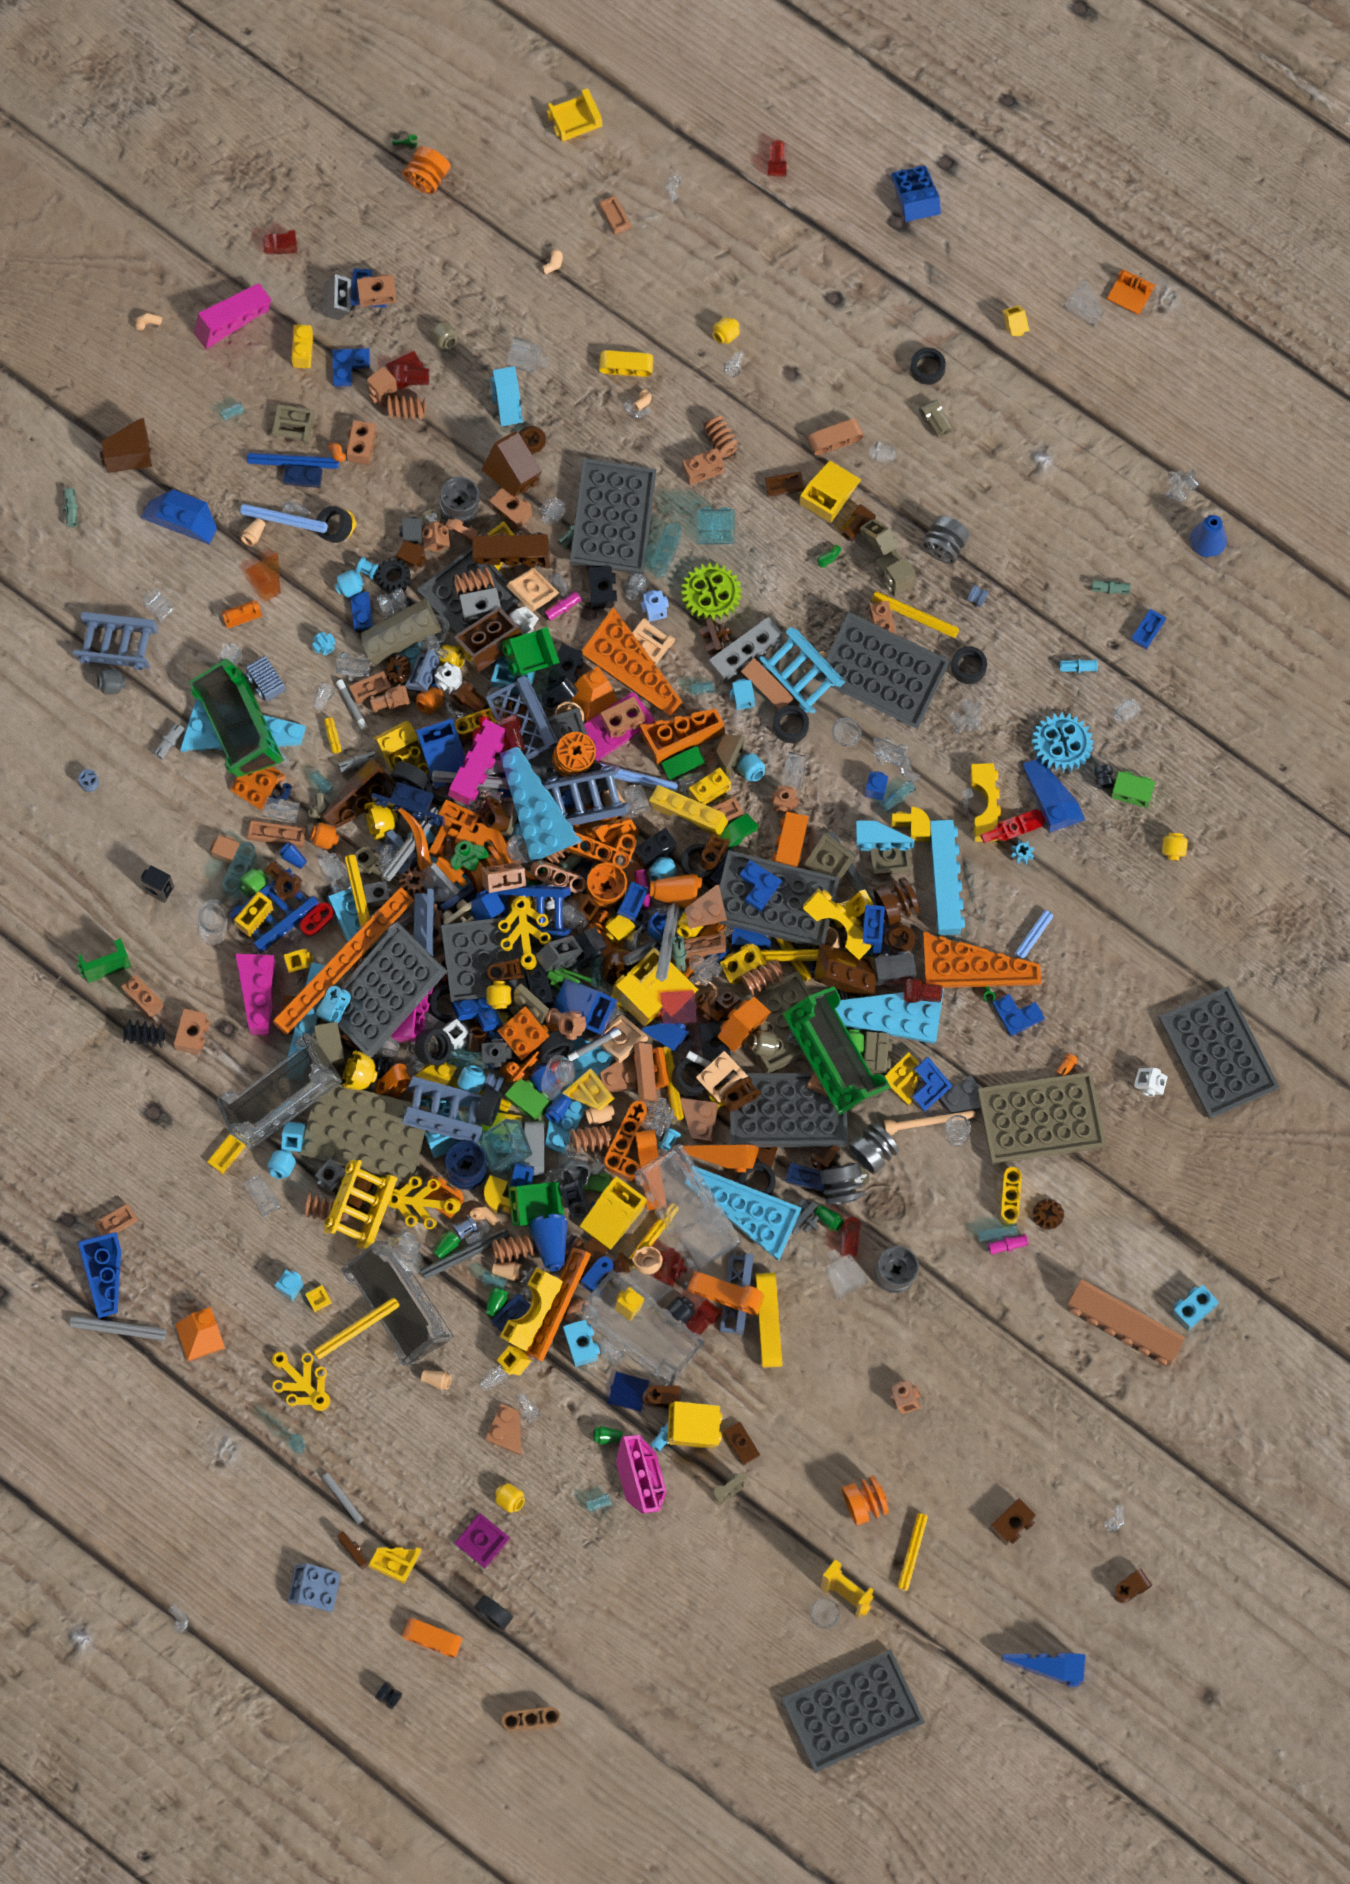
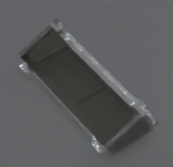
[216,1033,342,1149]
[341,1241,455,1366]

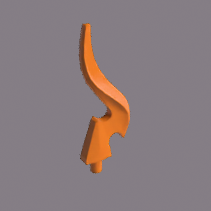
[398,808,468,888]
[448,823,537,881]

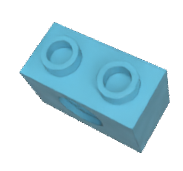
[563,1319,600,1367]

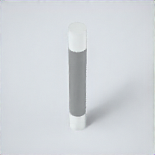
[336,679,368,731]
[567,1027,621,1061]
[686,1051,736,1080]

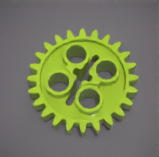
[681,563,742,622]

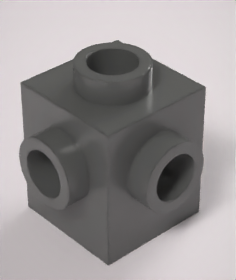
[482,1039,512,1067]

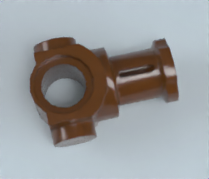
[264,861,303,901]

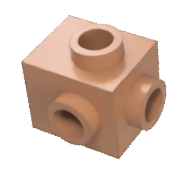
[422,521,450,552]
[770,785,799,814]
[891,1380,921,1415]

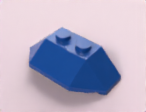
[141,489,217,545]

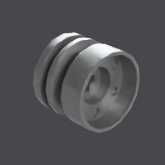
[439,477,479,525]
[921,515,970,564]
[848,1122,900,1174]
[819,1163,866,1205]
[874,1246,919,1293]

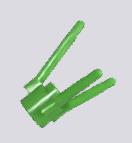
[548,967,597,991]

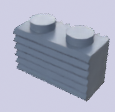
[245,656,286,702]

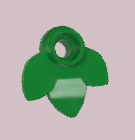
[451,841,489,872]

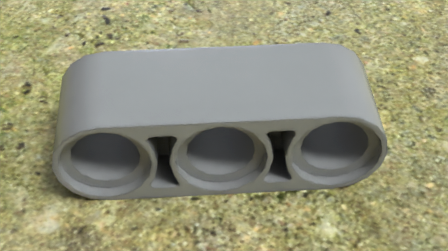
[525,1121,544,1176]

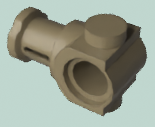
[355,846,387,881]

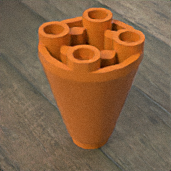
[649,874,702,910]

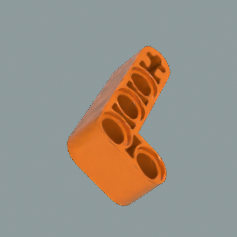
[564,832,636,869]
[604,1101,647,1182]
[635,1130,667,1211]
[687,1271,764,1316]

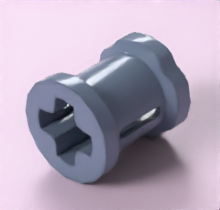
[452,1215,478,1239]

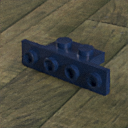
[371,782,446,827]

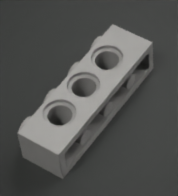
[709,617,782,683]

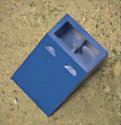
[891,165,941,222]
[416,719,465,789]
[552,978,619,1035]

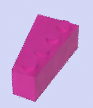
[194,283,271,349]
[448,719,505,805]
[235,953,276,1036]
[392,988,433,1043]

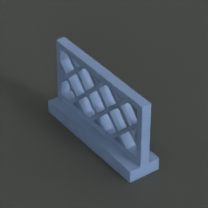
[486,676,558,760]

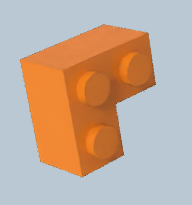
[717,997,771,1052]

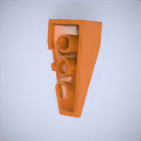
[673,1145,759,1173]

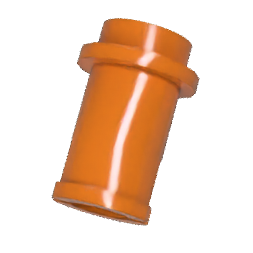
[1055,1053,1078,1076]

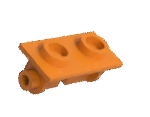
[221,600,263,629]

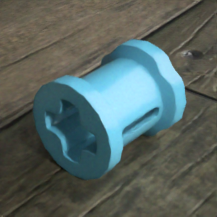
[356,557,379,580]
[657,1127,682,1153]

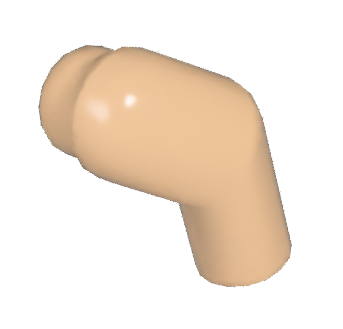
[542,249,563,275]

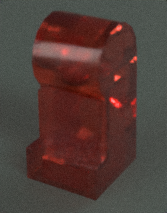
[262,230,298,255]

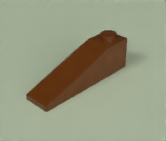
[322,757,397,828]

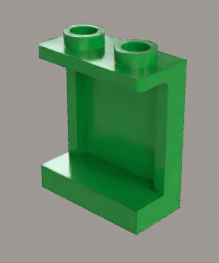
[501,627,560,678]
[76,938,132,983]
[509,1182,564,1226]

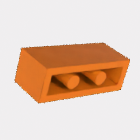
[772,812,809,867]

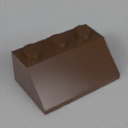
[453,607,522,672]
[814,944,877,997]

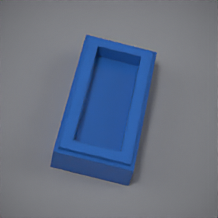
[617,881,649,921]

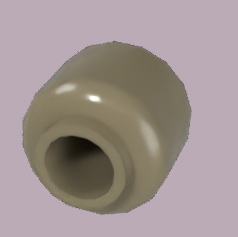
[431,322,458,349]
[749,1030,779,1056]

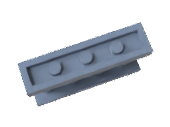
[73,612,159,670]
[543,765,630,826]
[401,1076,482,1143]

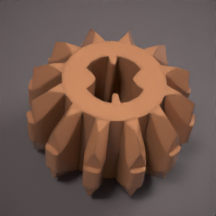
[399,867,427,899]

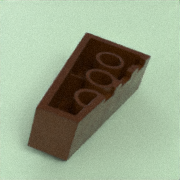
[473,533,550,569]

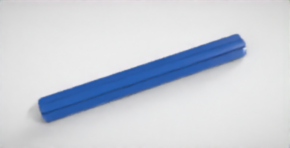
[247,453,339,469]

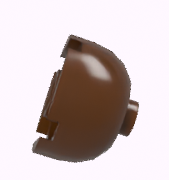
[601,949,639,985]

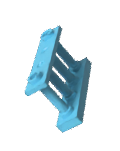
[759,627,846,713]

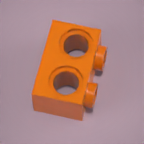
[438,800,481,833]

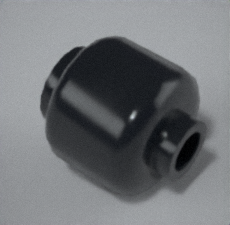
[667,1296,695,1325]

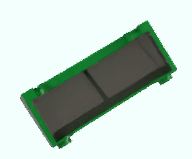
[189,658,284,777]
[782,986,891,1115]

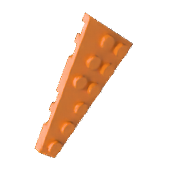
[582,607,683,717]
[923,931,1041,988]

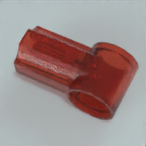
[768,140,787,177]
[393,364,429,388]
[498,714,525,751]
[903,979,943,1003]
[840,1217,861,1258]
[684,1299,722,1340]

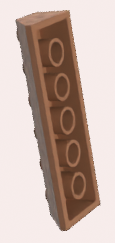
[1067,1279,1185,1366]

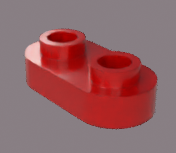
[300,903,334,936]

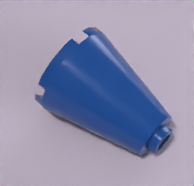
[1190,515,1227,558]
[529,1214,568,1271]

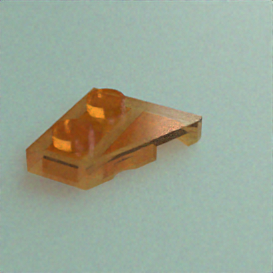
[245,552,281,602]

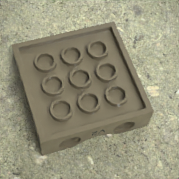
[733,971,835,1073]

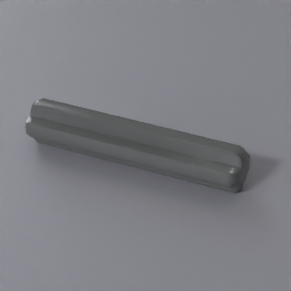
[623,940,661,966]

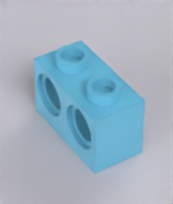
[1172,1285,1219,1331]

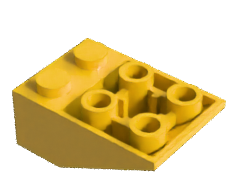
[800,461,861,523]
[373,721,429,775]
[627,948,698,1017]
[580,1176,647,1250]

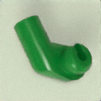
[817,545,841,568]

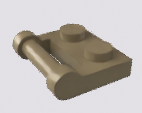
[272,404,315,443]
[713,1472,747,1505]

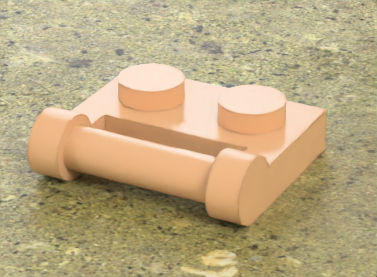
[632,618,675,665]
[696,1051,748,1103]

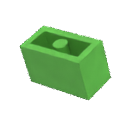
[1111,771,1155,809]
[505,1079,550,1121]

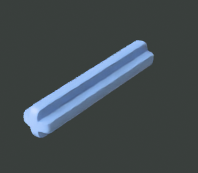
[1015,910,1053,959]

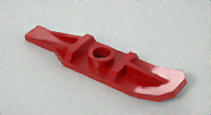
[980,809,1045,843]

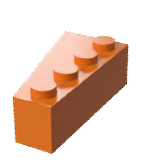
[640,708,725,765]

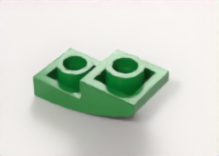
[662,746,706,780]
[720,813,759,850]

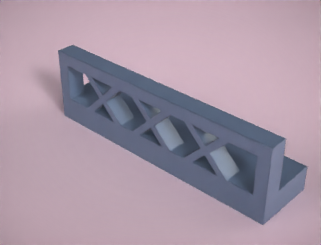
[414,889,434,956]
[720,1254,754,1335]

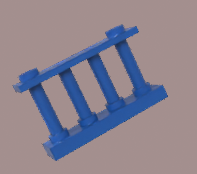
[230,868,319,954]
[497,885,571,938]

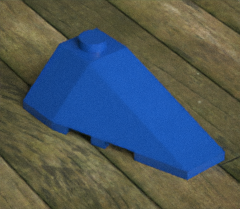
[1022,758,1085,833]
[77,1232,121,1318]
[1002,1653,1085,1687]

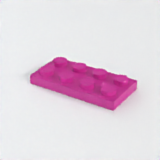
[584,692,655,761]

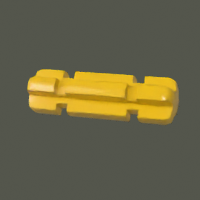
[324,717,342,754]

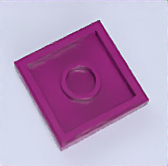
[454,1513,510,1569]

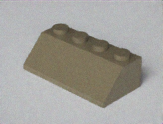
[361,598,441,665]

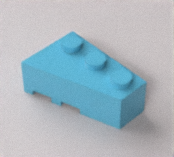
[490,366,523,426]

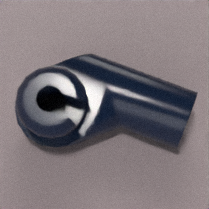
[268,783,292,807]

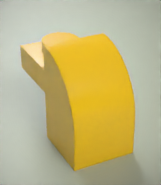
[891,807,930,842]
[832,889,873,929]
[484,1175,511,1215]

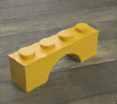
[970,763,1001,842]
[649,785,728,837]
[803,888,873,960]
[500,1267,563,1351]

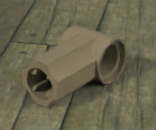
[919,399,952,438]

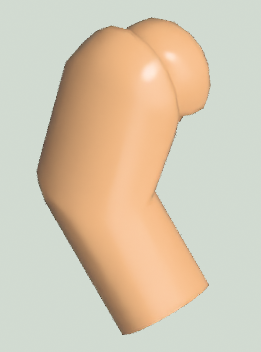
[135,313,162,330]
[633,390,652,411]
[469,1207,499,1226]

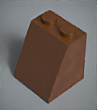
[99,418,152,473]
[481,431,542,497]

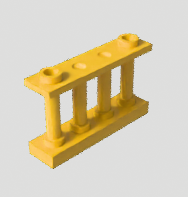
[323,1160,398,1250]
[820,1559,874,1618]

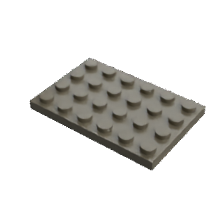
[977,1072,1107,1165]
[300,1079,431,1183]

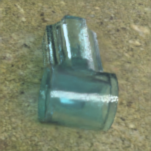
[448,1049,487,1072]

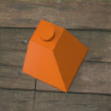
[571,666,618,722]
[175,1307,225,1361]

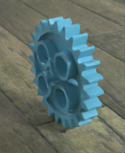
[1032,713,1094,772]

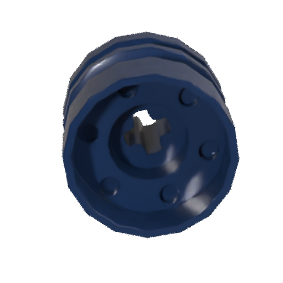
[445,1141,487,1190]

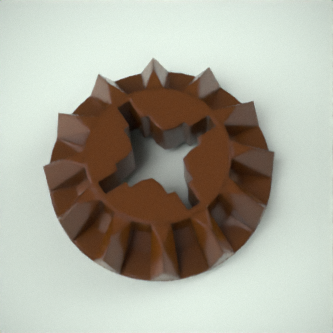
[519,426,546,455]
[384,654,411,685]
[885,924,915,953]
[1033,1198,1064,1229]

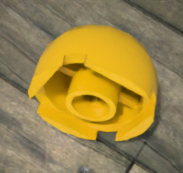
[365,802,398,840]
[342,1051,377,1090]

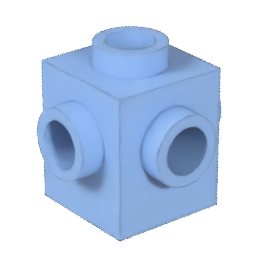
[641,590,669,621]

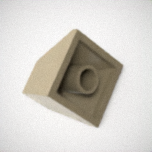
[714,735,745,780]

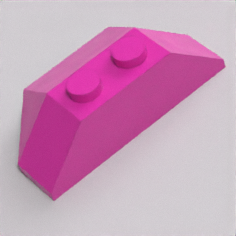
[616,1435,667,1514]

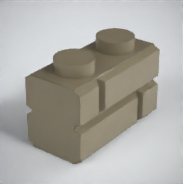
[860,519,899,555]
[864,1032,892,1076]

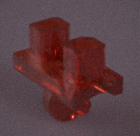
[654,1247,688,1287]

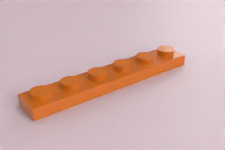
[525,1247,591,1362]

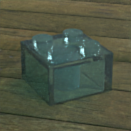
[697,507,735,544]
[479,1118,533,1173]

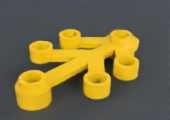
[498,896,551,970]
[388,1176,461,1229]
[272,1351,330,1411]

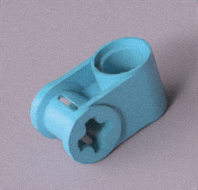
[316,986,351,1023]

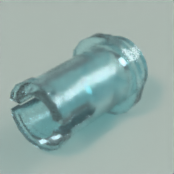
[220,402,245,421]
[690,681,714,696]
[310,770,333,794]
[481,1271,507,1290]
[585,1493,612,1513]

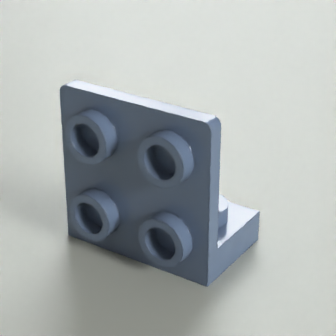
[287,1563,341,1612]

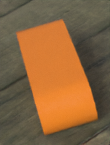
[402,1618,463,1658]

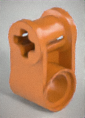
[376,1064,411,1098]

